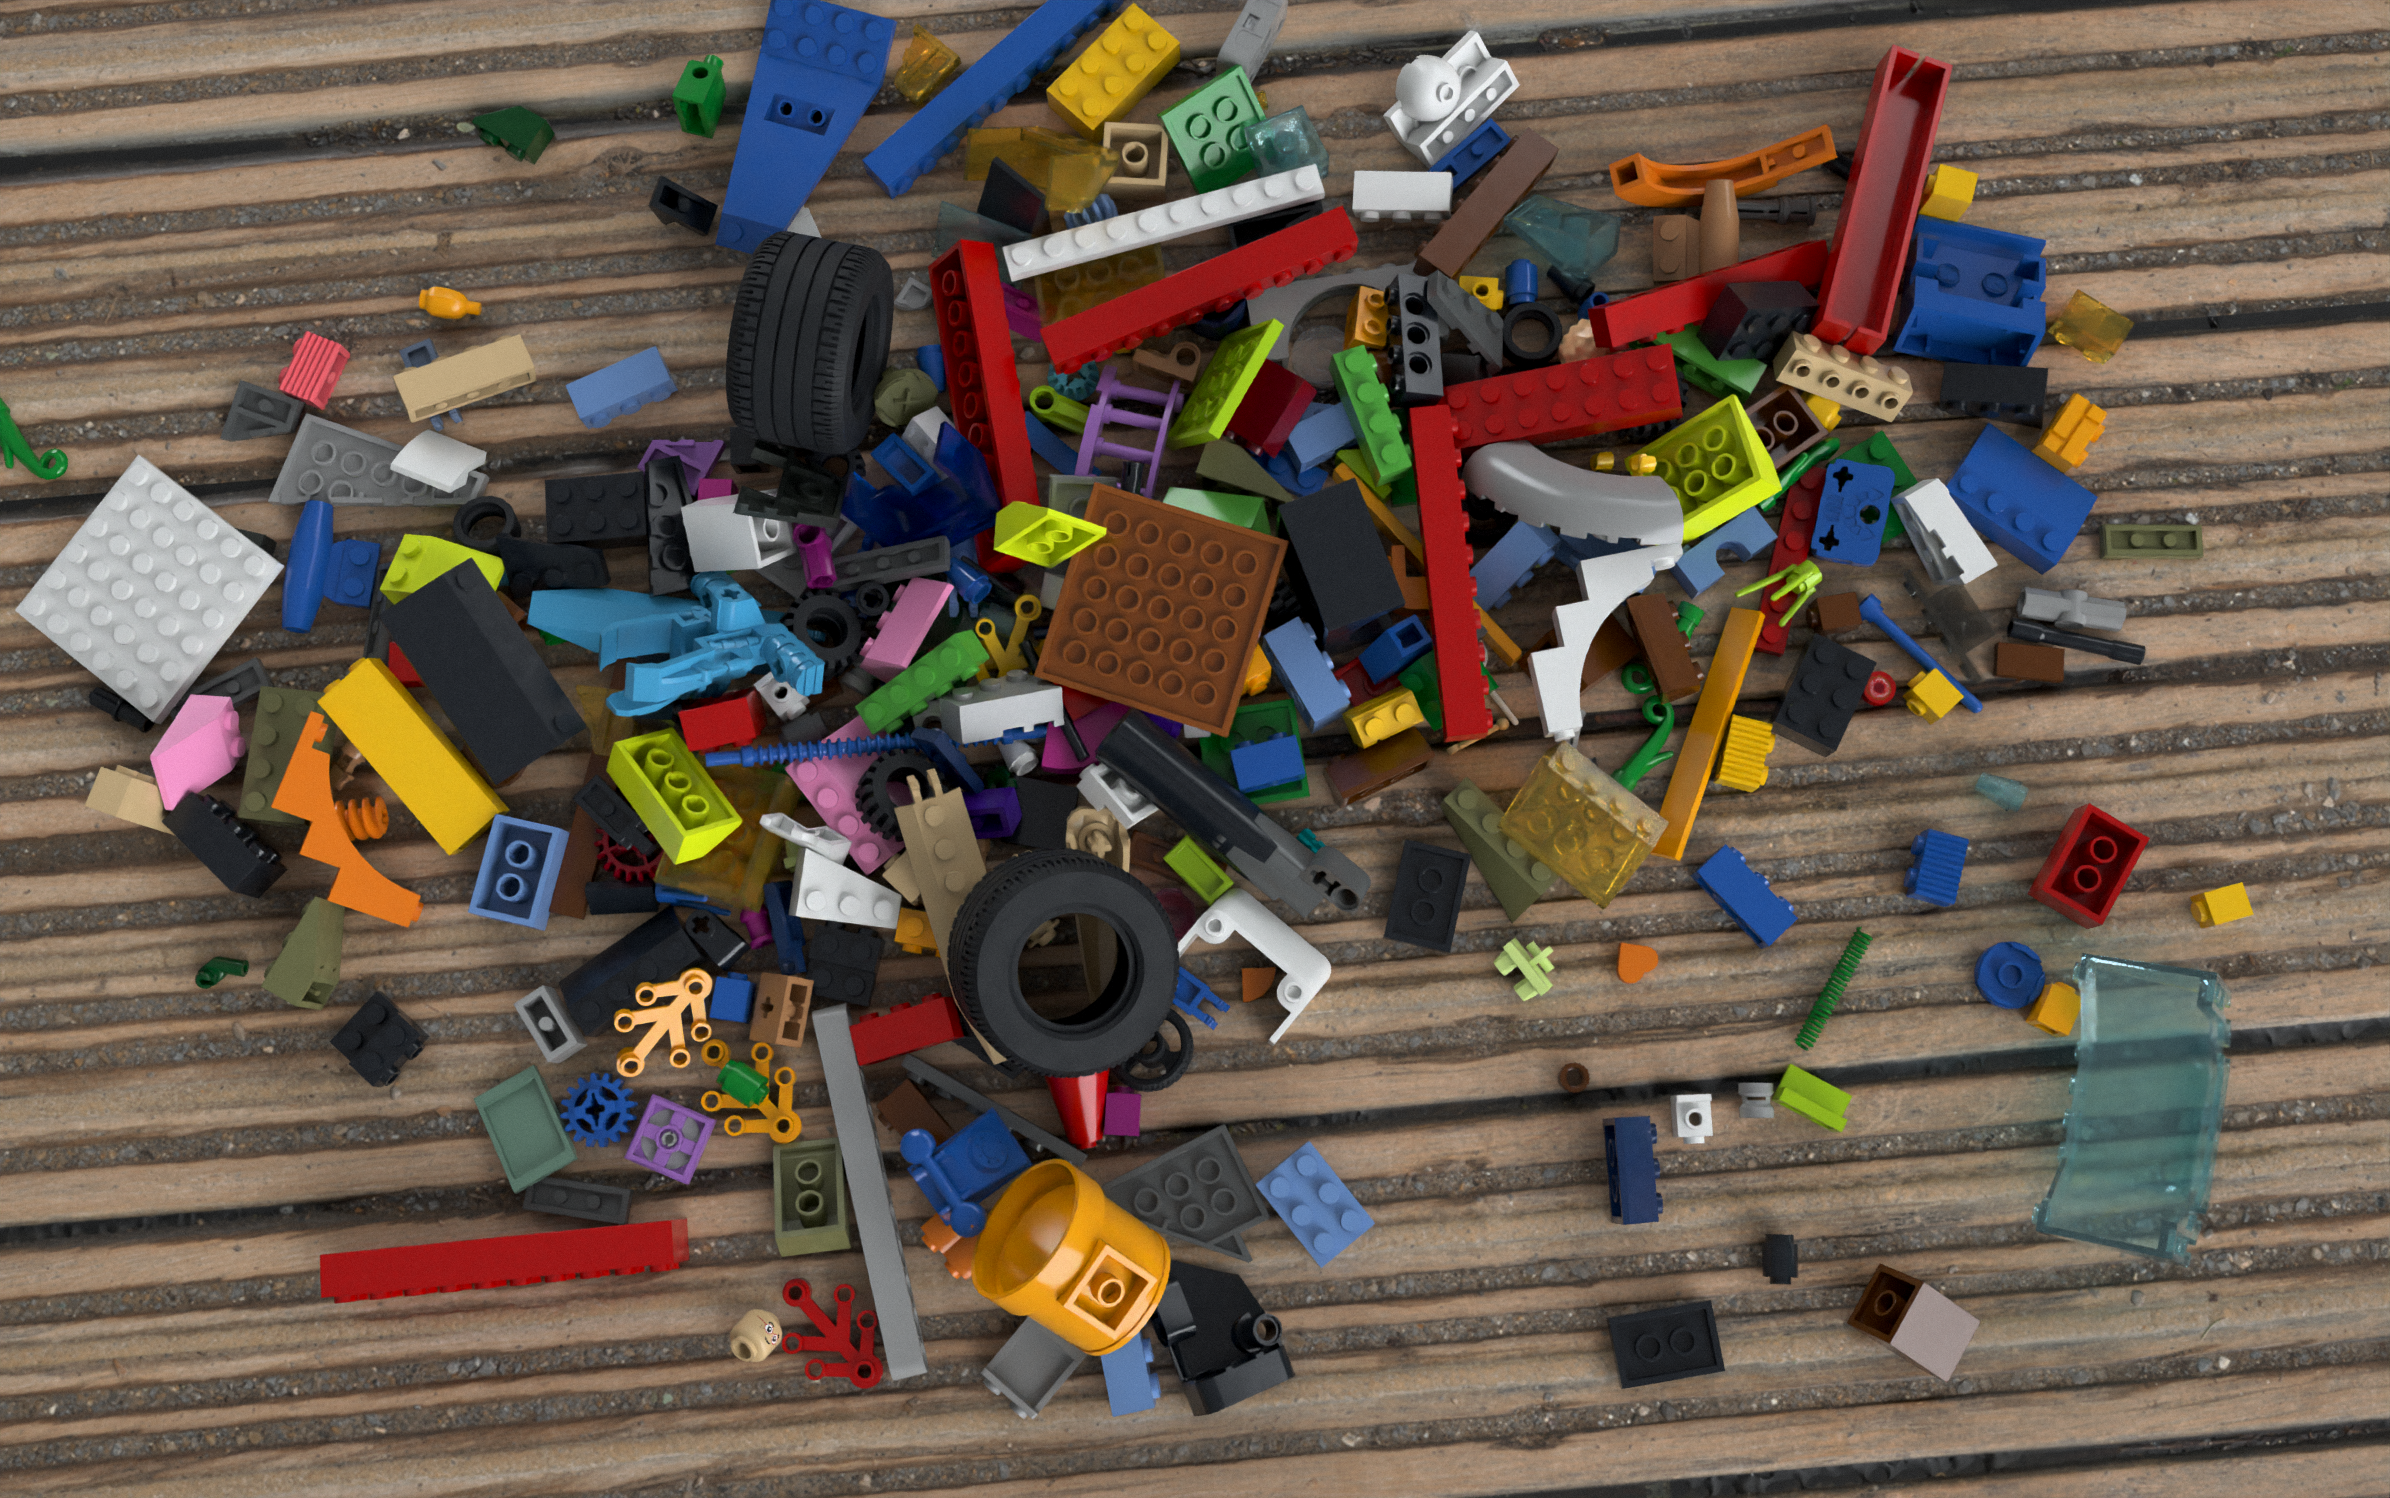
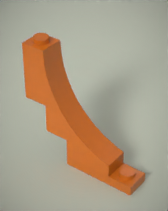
[271,711,424,928]

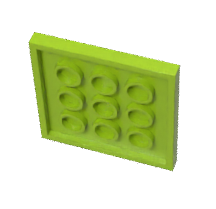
[1166,318,1284,451]

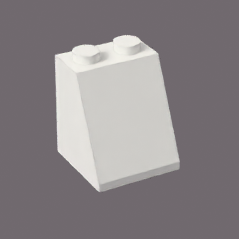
[681,488,797,572]

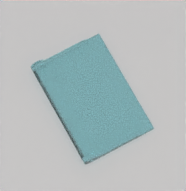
[931,201,1032,290]

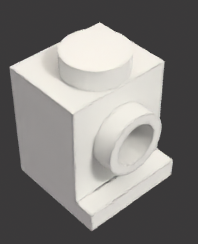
[754,671,810,722]
[1670,1094,1713,1144]

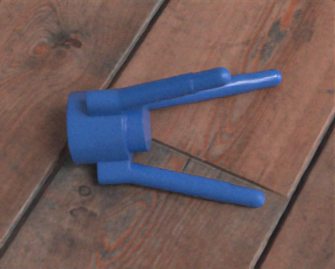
[655,859,738,916]

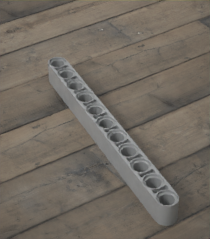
[812,1003,929,1381]

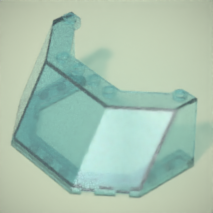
[2032,953,2232,1268]

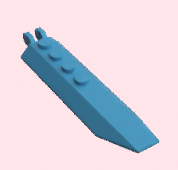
[527,588,825,675]

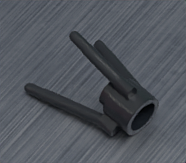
[961,555,1025,611]

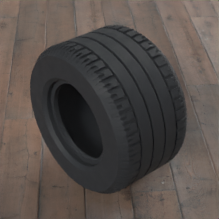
[726,231,894,455]
[947,847,1180,1078]

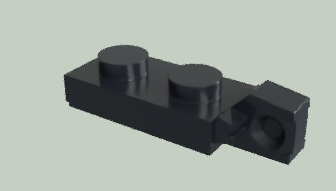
[572,774,657,857]

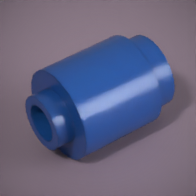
[1505,259,1538,309]

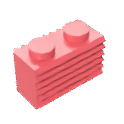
[278,331,350,411]

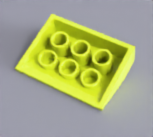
[1624,394,1782,546]

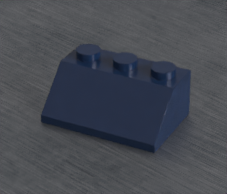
[1603,1116,1663,1225]

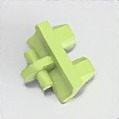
[1493,937,1555,1001]

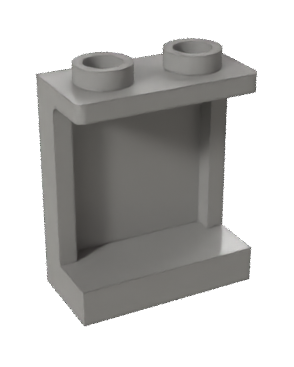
[981,1317,1088,1420]

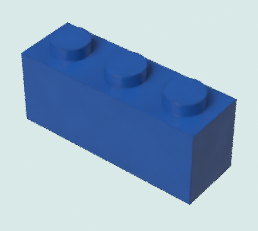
[1690,844,1798,949]

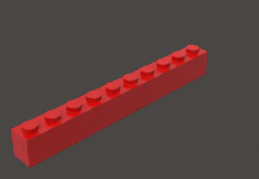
[1039,205,1359,375]
[1407,404,1493,742]

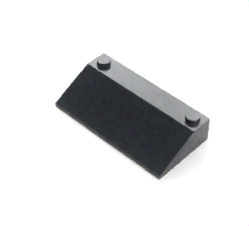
[377,557,587,786]

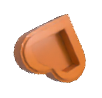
[1616,943,1659,984]

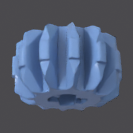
[1063,193,1119,230]

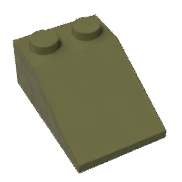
[1196,436,1293,518]
[773,1137,851,1257]

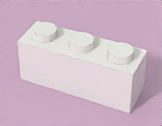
[1352,171,1453,224]

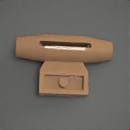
[1653,179,1739,283]

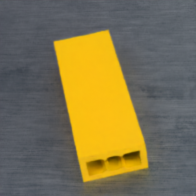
[317,657,510,856]

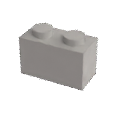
[513,985,588,1064]

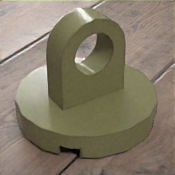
[873,365,938,428]

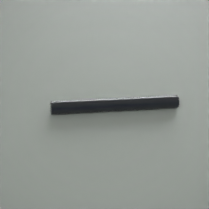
[1018,640,1090,762]

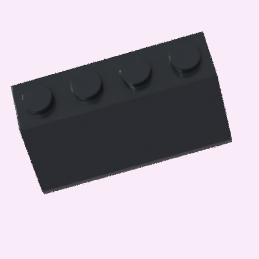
[558,904,709,1038]

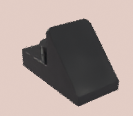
[648,176,718,236]

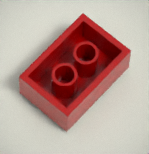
[678,686,768,755]
[2028,803,2150,929]

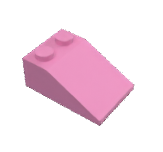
[150,694,246,810]

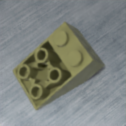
[260,896,345,1011]

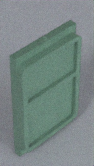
[474,1065,578,1194]

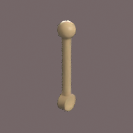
[1446,717,1509,756]

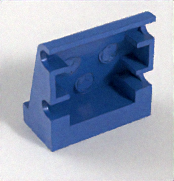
[1892,214,2046,367]

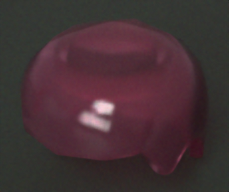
[1154,888,1196,941]

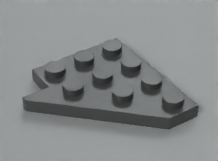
[1101,1124,1271,1263]

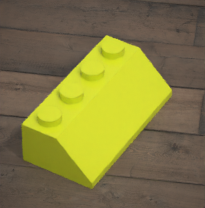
[606,727,742,865]

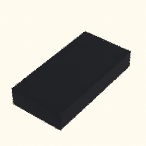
[585,879,660,915]

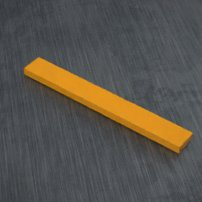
[1332,462,1522,667]
[1646,607,1765,861]

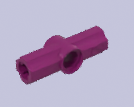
[792,523,837,590]

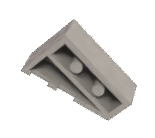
[939,669,1064,744]

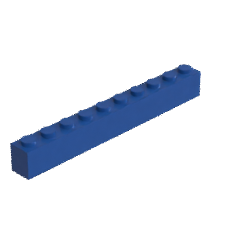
[862,0,1124,199]

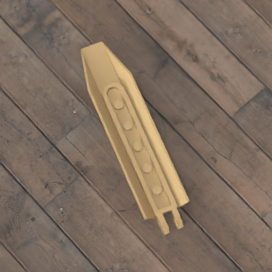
[894,768,1021,1065]

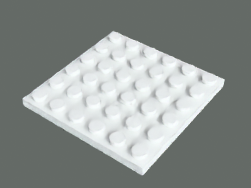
[15,455,285,725]

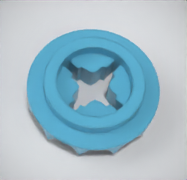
[1047,360,1099,401]

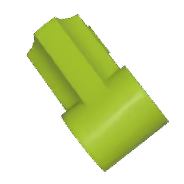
[1029,385,1090,437]

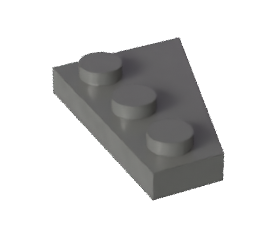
[1427,270,1504,375]

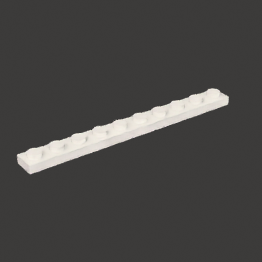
[1002,164,1325,282]

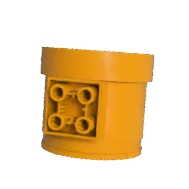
[971,1159,1171,1356]

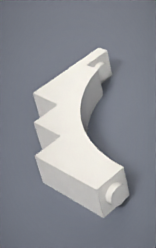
[1527,543,1683,741]

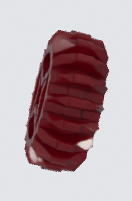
[594,798,679,882]

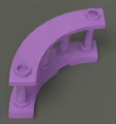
[1074,365,1185,499]

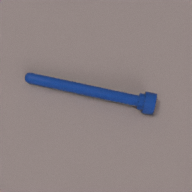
[1859,593,1983,713]

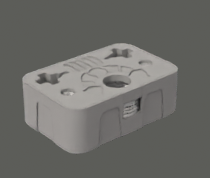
[1216,0,1289,85]

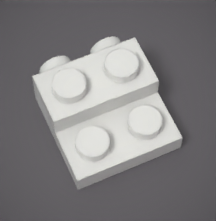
[1076,762,1159,830]

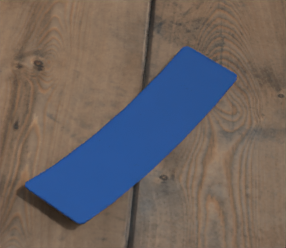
[1025,411,1102,477]

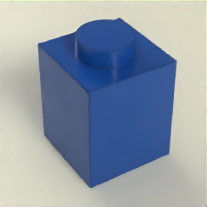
[709,972,757,1024]

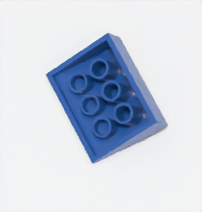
[1944,422,2098,575]

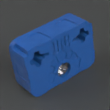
[1811,459,1895,568]

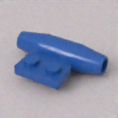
[282,500,382,634]

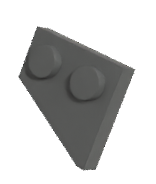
[220,380,305,442]

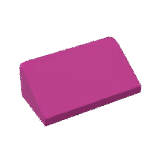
[1001,282,1058,343]

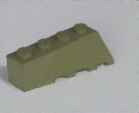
[1440,777,1564,923]

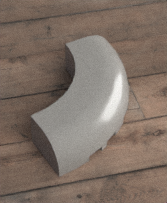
[1461,440,1684,545]

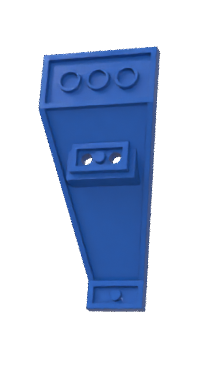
[715,0,897,254]

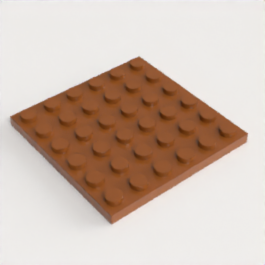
[1034,482,1290,738]

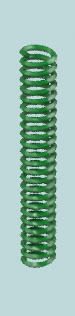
[1794,927,1873,1051]

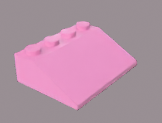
[784,715,913,876]

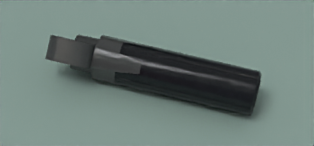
[1095,708,1371,917]

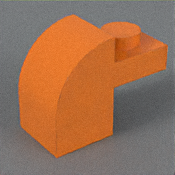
[1387,545,1430,617]

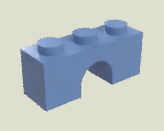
[1669,506,1778,599]

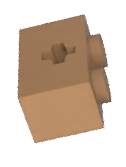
[749,972,814,1048]

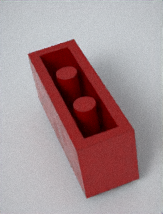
[849,993,964,1066]

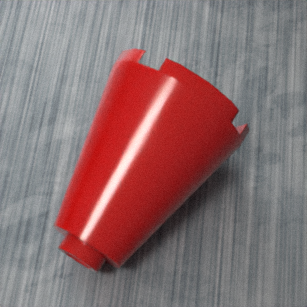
[1044,1068,1109,1149]

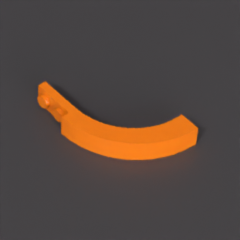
[1608,124,1837,208]

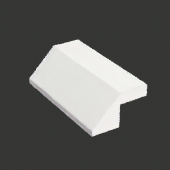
[1383,31,1520,169]

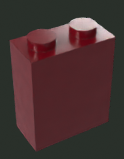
[1222,358,1317,459]

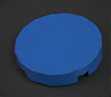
[1974,942,2045,1009]

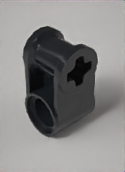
[686,910,751,972]

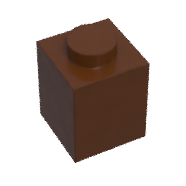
[1806,591,1862,636]

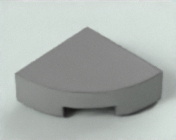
[894,277,933,311]

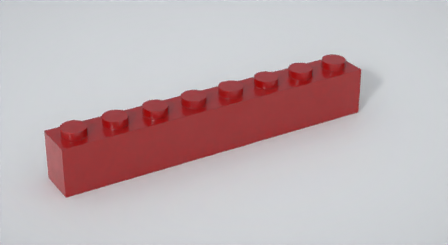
[1587,239,1828,352]

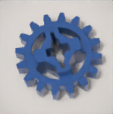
[560,1073,638,1147]

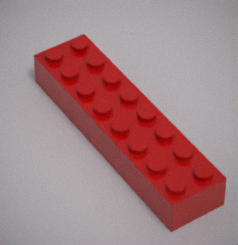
[1436,343,1683,459]

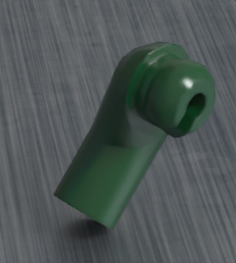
[195,956,249,989]

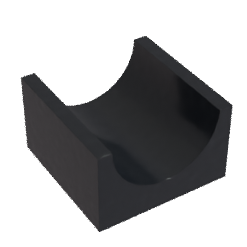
[1275,478,1406,658]

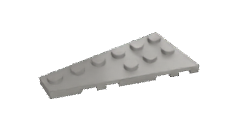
[268,413,490,508]

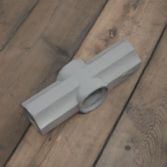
[2016,587,2126,632]

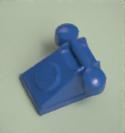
[900,1107,1033,1238]

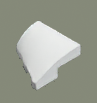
[759,813,852,866]

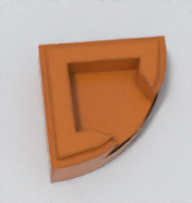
[1242,967,1276,1003]

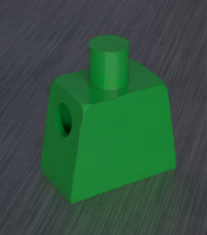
[672,55,727,139]

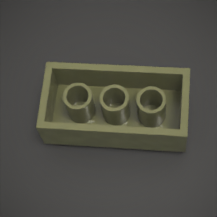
[238,686,337,829]

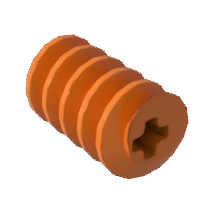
[310,796,389,841]

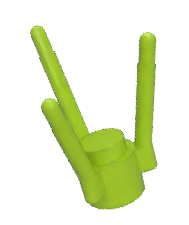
[1734,560,1822,627]

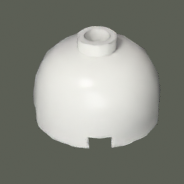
[1395,55,1461,121]

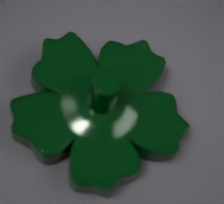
[983,766,1018,790]

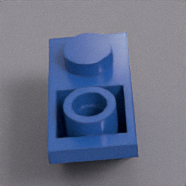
[1358,614,1433,686]

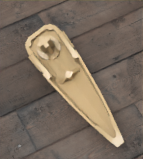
[1066,805,1130,1004]

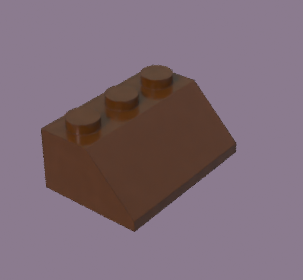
[1625,593,1704,705]
[1323,726,1436,809]

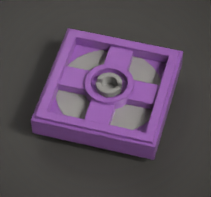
[624,1094,717,1184]

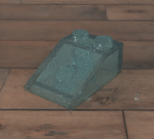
[1504,194,1621,278]

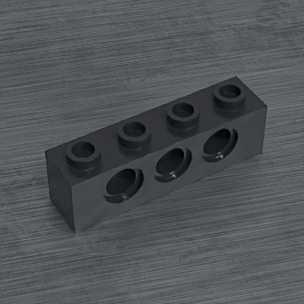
[1383,273,1444,408]

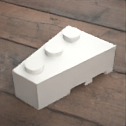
[1891,478,1998,586]
[789,848,902,929]

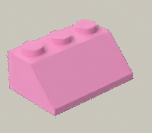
[859,577,954,683]

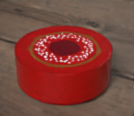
[1861,671,1896,706]

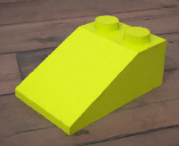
[993,501,1107,569]
[379,534,505,605]

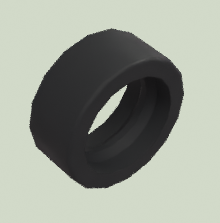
[1502,302,1562,368]
[453,496,521,558]

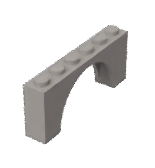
[1245,260,1450,368]

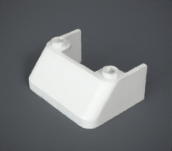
[1177,888,1331,1046]

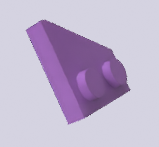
[637,440,727,499]

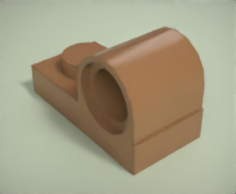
[1132,341,1201,392]

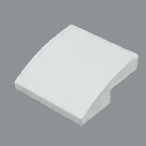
[390,429,487,493]

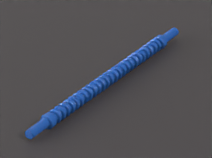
[705,724,1047,767]

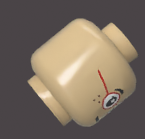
[730,1309,782,1362]

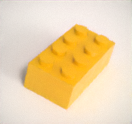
[1046,2,1180,147]

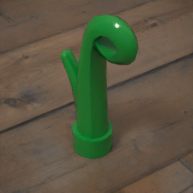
[0,397,68,480]
[1756,437,1841,513]
[1621,601,1705,694]
[1606,695,1674,798]

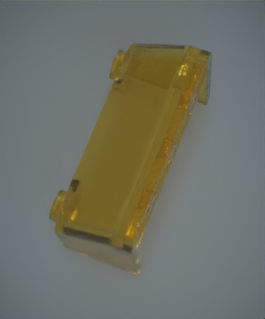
[963,126,1120,213]

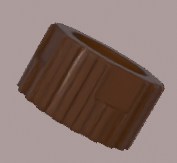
[1557,1062,1590,1093]

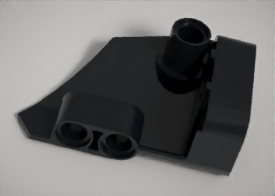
[1150,1260,1295,1416]

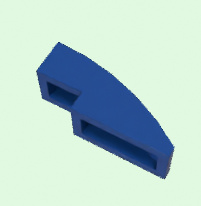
[870,432,967,530]

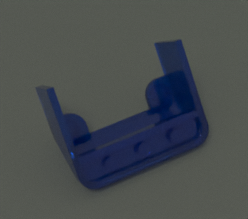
[841,421,1002,548]

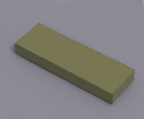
[2099,524,2204,559]

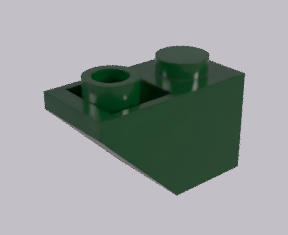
[472,106,555,165]

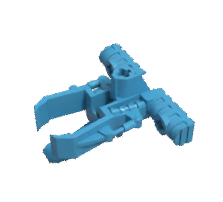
[598,571,825,717]

